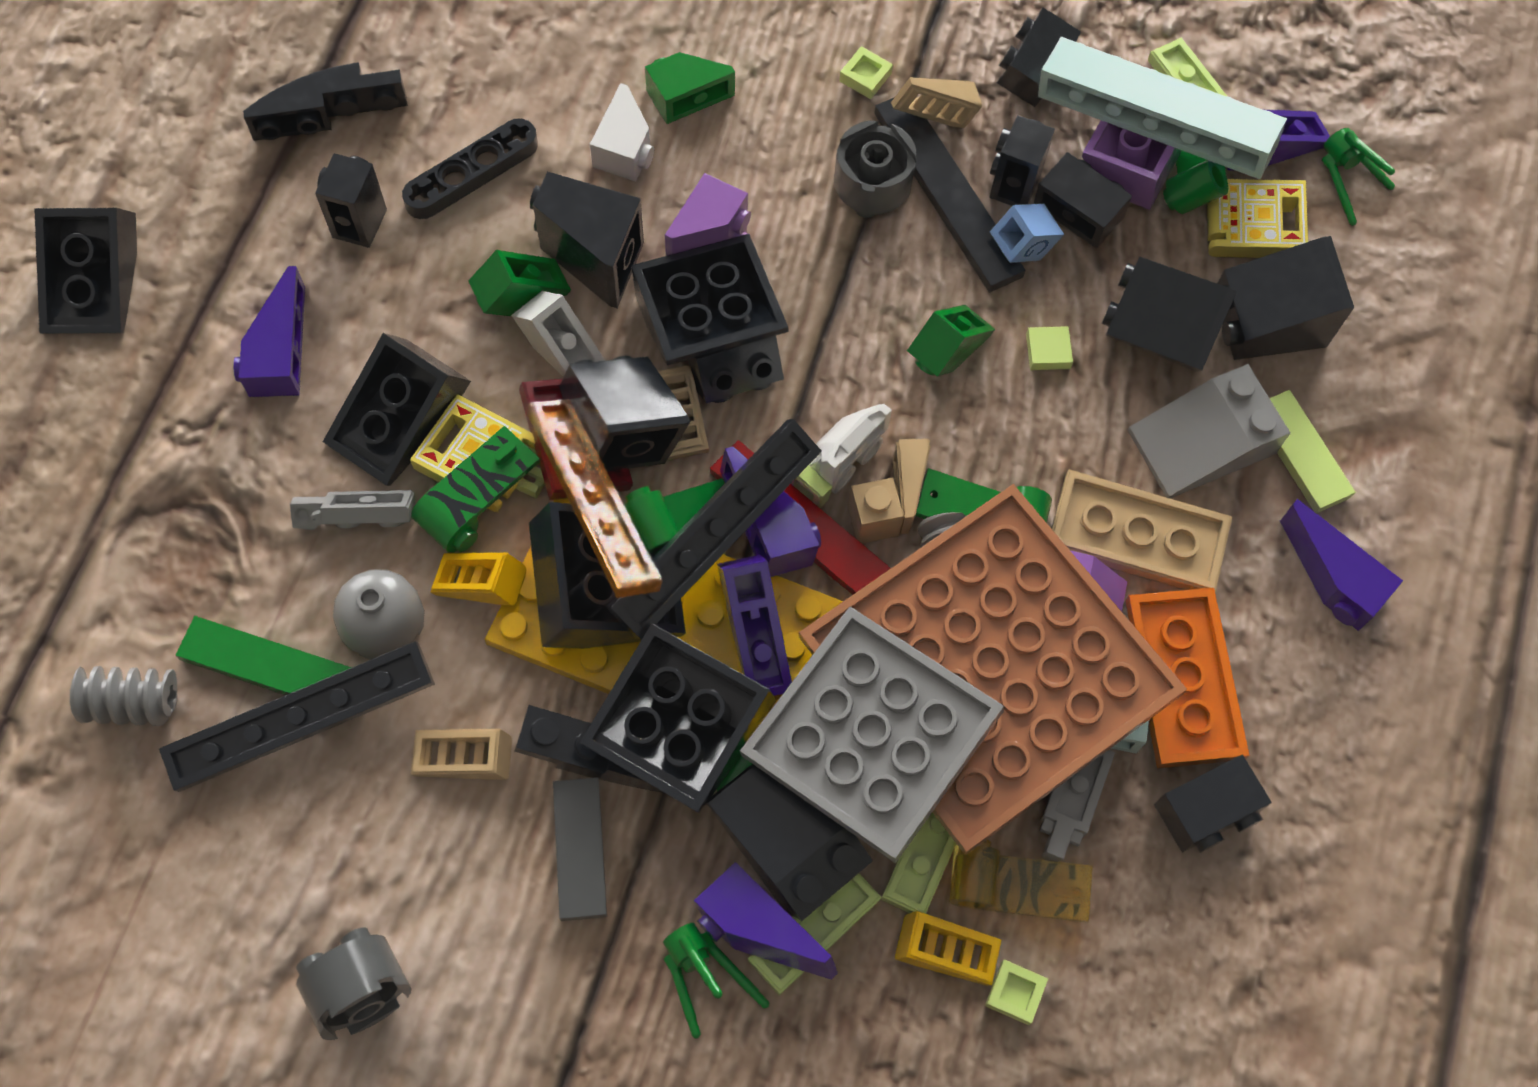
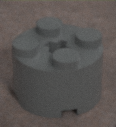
[834,121,916,218]
[296,927,412,1040]

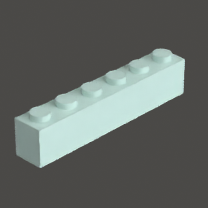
[1038,37,1287,179]

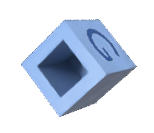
[990,204,1064,263]

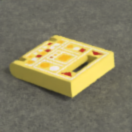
[1207,179,1308,258]
[410,394,535,512]

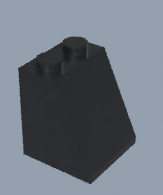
[530,171,644,309]
[1217,236,1354,360]
[1102,256,1237,372]
[559,355,690,474]

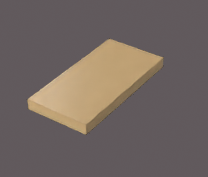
[1051,469,1232,592]

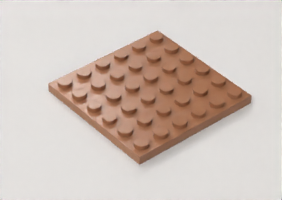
[799,484,1187,855]

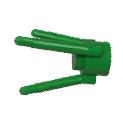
[1321,128,1395,226]
[663,922,770,1039]

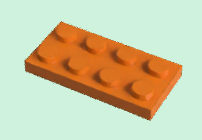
[1125,588,1250,768]

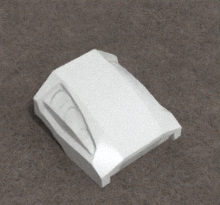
[809,403,892,494]

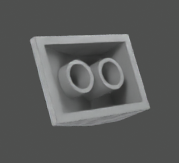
[1128,364,1290,498]

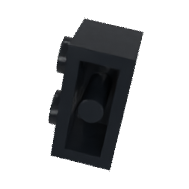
[996,7,1081,107]
[989,115,1055,206]
[1034,152,1132,248]
[315,153,387,248]
[688,336,784,404]
[1154,754,1272,853]

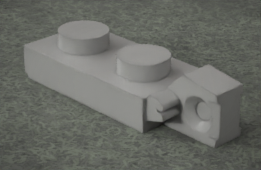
[290,490,416,530]
[1039,750,1115,865]

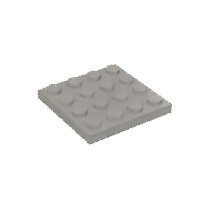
[740,607,1004,863]

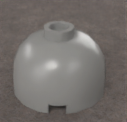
[333,570,425,659]

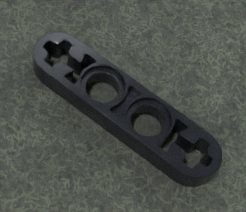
[402,118,538,219]

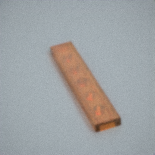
[527,399,663,598]

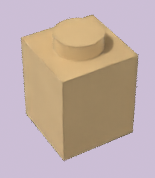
[848,477,904,543]

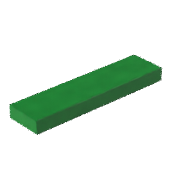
[175,615,352,695]

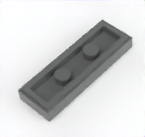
[553,777,607,921]

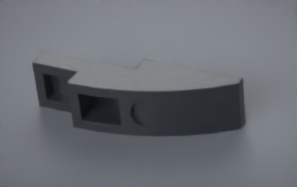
[243,62,408,141]
[514,705,664,793]

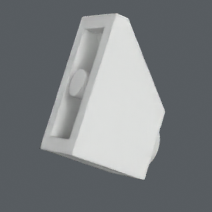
[590,83,654,182]
[511,291,605,377]

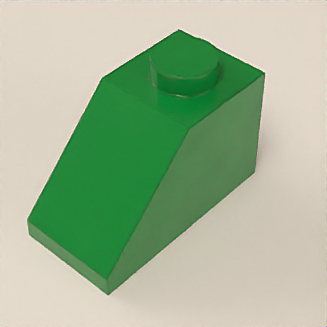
[645,52,735,124]
[468,250,571,317]
[907,305,995,377]

